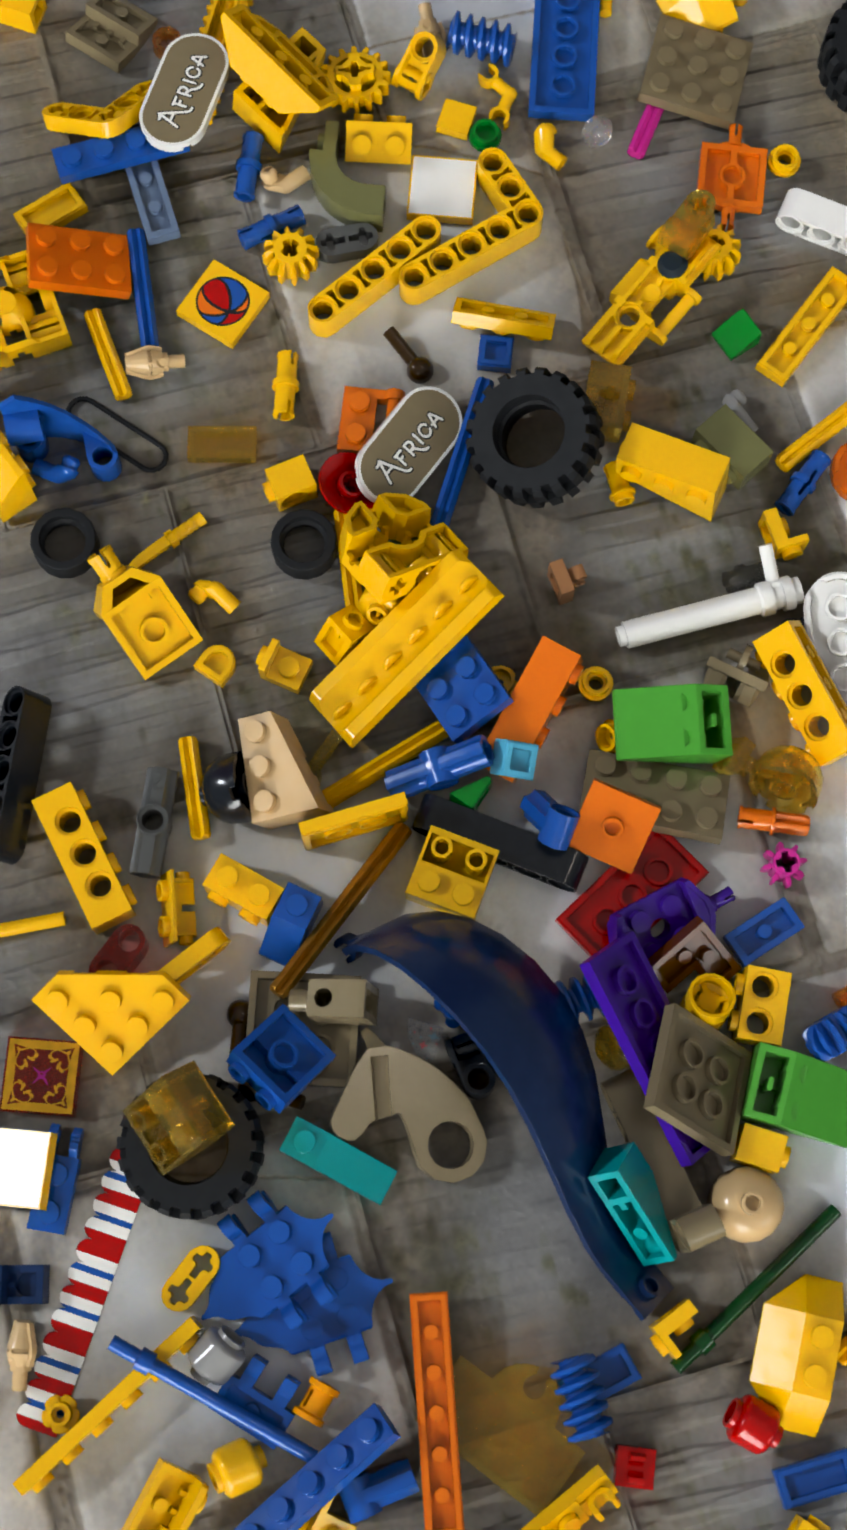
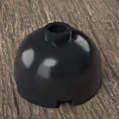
[199,750,252,824]

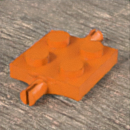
[695,123,768,231]

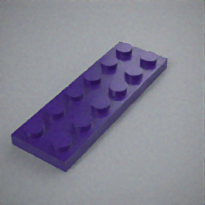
[579,931,710,1167]

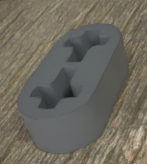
[316,223,378,263]

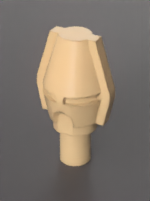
[414,2,447,60]
[124,345,185,380]
[6,1319,37,1392]

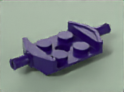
[607,877,736,958]

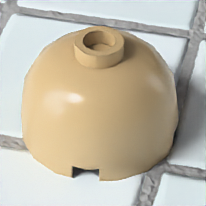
[707,1166,785,1243]

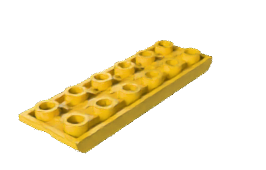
[309,549,504,748]

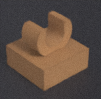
[547,559,587,605]

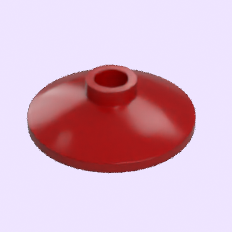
[318,452,374,515]

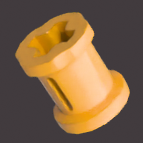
[292,1375,340,1428]

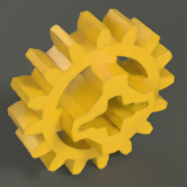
[321,46,391,114]

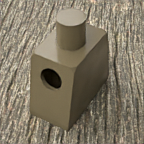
[288,978,379,1026]

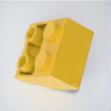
[0,430,37,523]
[405,825,500,921]

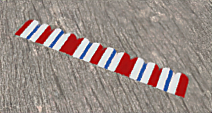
[16,1149,141,1438]

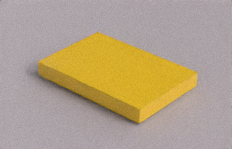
[298,792,408,851]

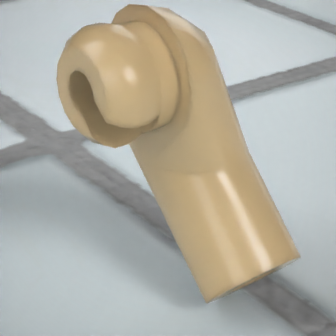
[260,165,311,194]

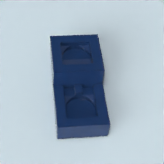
[0,1265,50,1305]

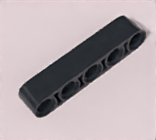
[0,686,52,865]
[411,794,589,892]

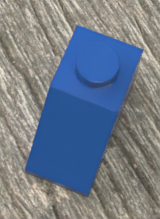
[259,882,323,966]

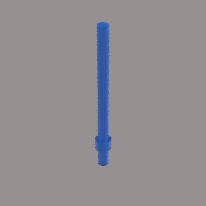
[107,1335,318,1463]

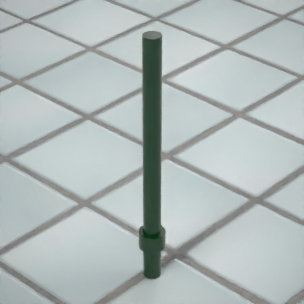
[670,1204,841,1374]

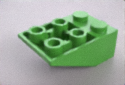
[612,684,733,764]
[740,1042,847,1148]

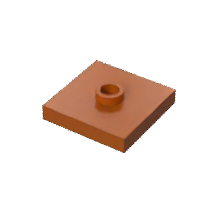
[569,778,661,874]

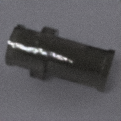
[722,561,779,594]

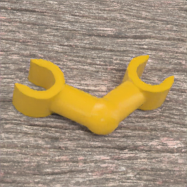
[478,63,517,131]

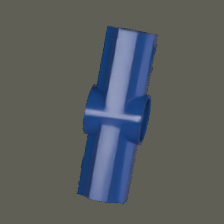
[384,734,495,798]

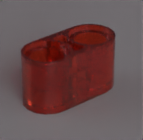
[89,924,149,973]

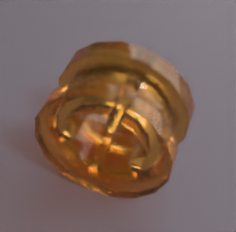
[152,27,180,59]

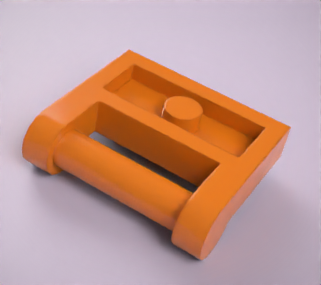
[337,386,406,454]

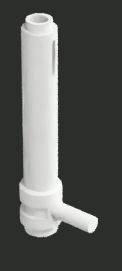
[615,543,804,649]

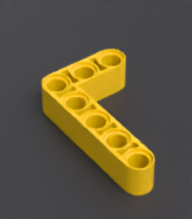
[399,147,544,305]

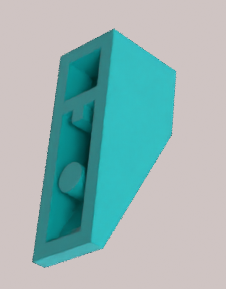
[279,1116,398,1205]
[587,1142,677,1266]

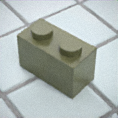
[691,404,774,490]

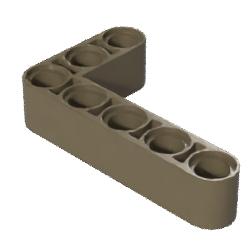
[600,1069,726,1253]

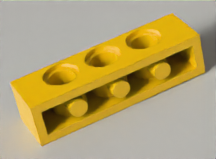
[753,620,847,767]
[31,781,138,935]

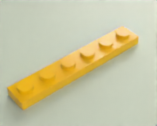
[13,1316,204,1496]

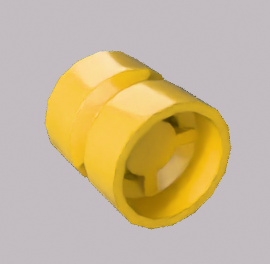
[679,973,736,1031]

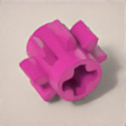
[760,842,807,889]

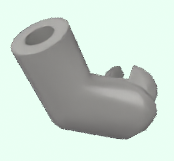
[722,389,759,432]

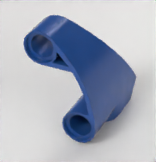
[0,394,122,482]

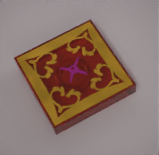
[0,1036,83,1117]

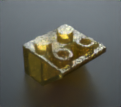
[123,1061,235,1176]

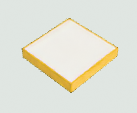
[407,155,478,225]
[0,1128,58,1210]

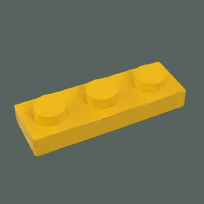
[451,297,556,341]

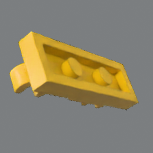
[520,1464,621,1530]

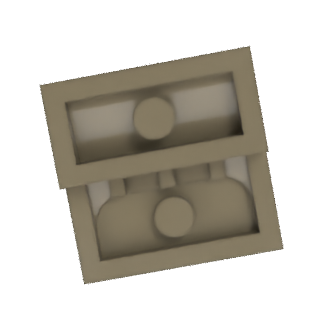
[65,0,158,73]

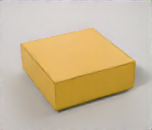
[436,98,477,141]

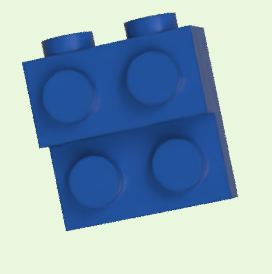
[226,1003,336,1114]

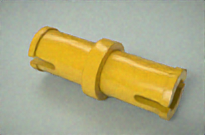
[272,350,299,421]

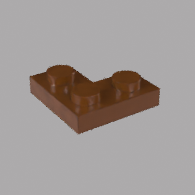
[648,915,742,994]

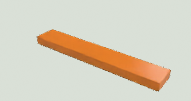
[409,1291,465,1530]

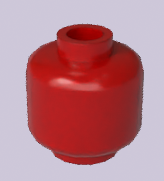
[723,1394,784,1454]

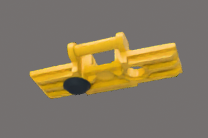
[581,221,722,369]

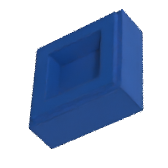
[477,334,514,373]

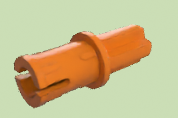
[737,805,810,836]

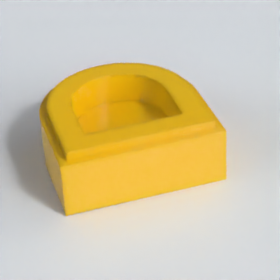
[193,645,236,689]

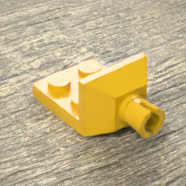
[87,545,203,680]

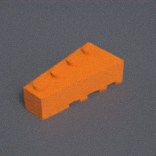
[486,635,584,784]

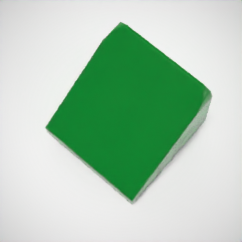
[712,309,762,361]
[449,776,492,811]

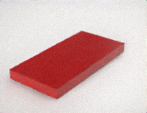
[555,832,709,957]

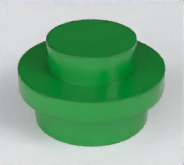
[469,119,502,152]

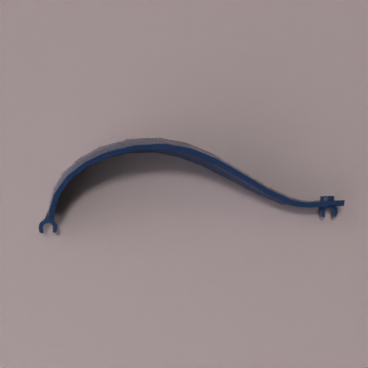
[333,911,674,1321]

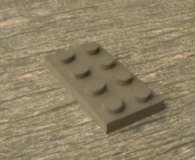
[578,749,730,845]

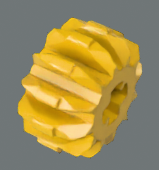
[696,222,742,282]
[262,226,320,286]

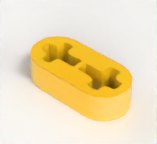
[161,1245,220,1312]

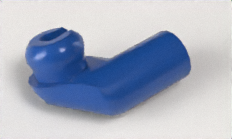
[32,455,80,484]

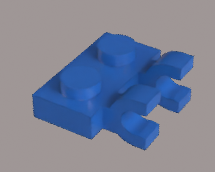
[210,1353,301,1450]

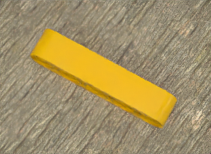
[307,215,441,338]

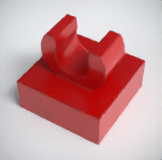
[613,1444,656,1490]

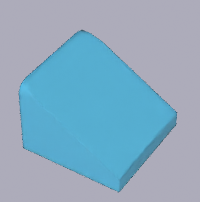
[490,738,539,781]

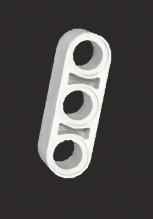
[775,188,847,256]

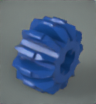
[802,1005,847,1062]

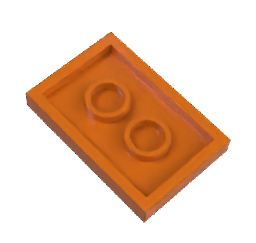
[26,222,132,300]

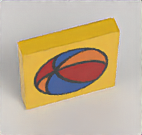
[176,259,270,349]

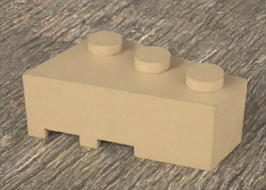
[238,711,334,830]

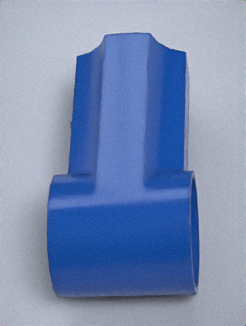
[520,789,580,851]
[339,1458,420,1524]

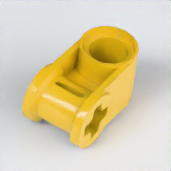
[391,31,446,101]

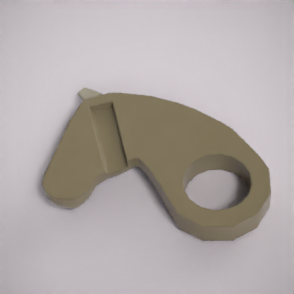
[330,1027,487,1183]

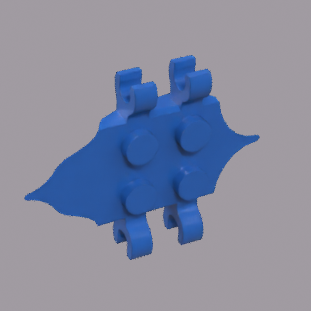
[201,1190,339,1330]
[235,1231,393,1377]

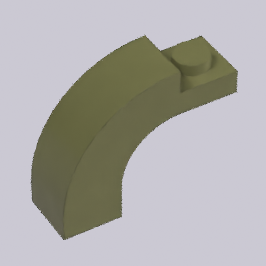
[309,120,386,232]

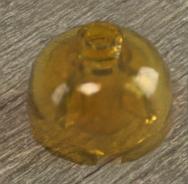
[748,745,824,814]

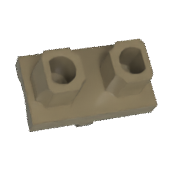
[703,644,769,707]

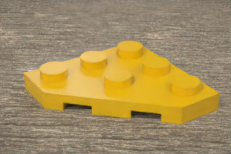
[31,970,191,1076]

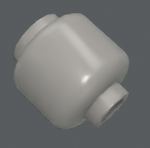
[188,1325,245,1386]

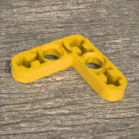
[42,80,152,138]

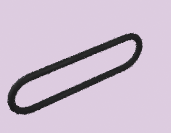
[66,396,168,473]

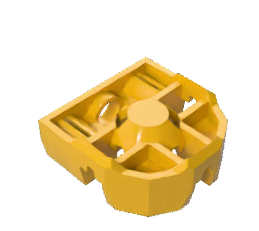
[0,250,73,368]
[339,492,469,605]

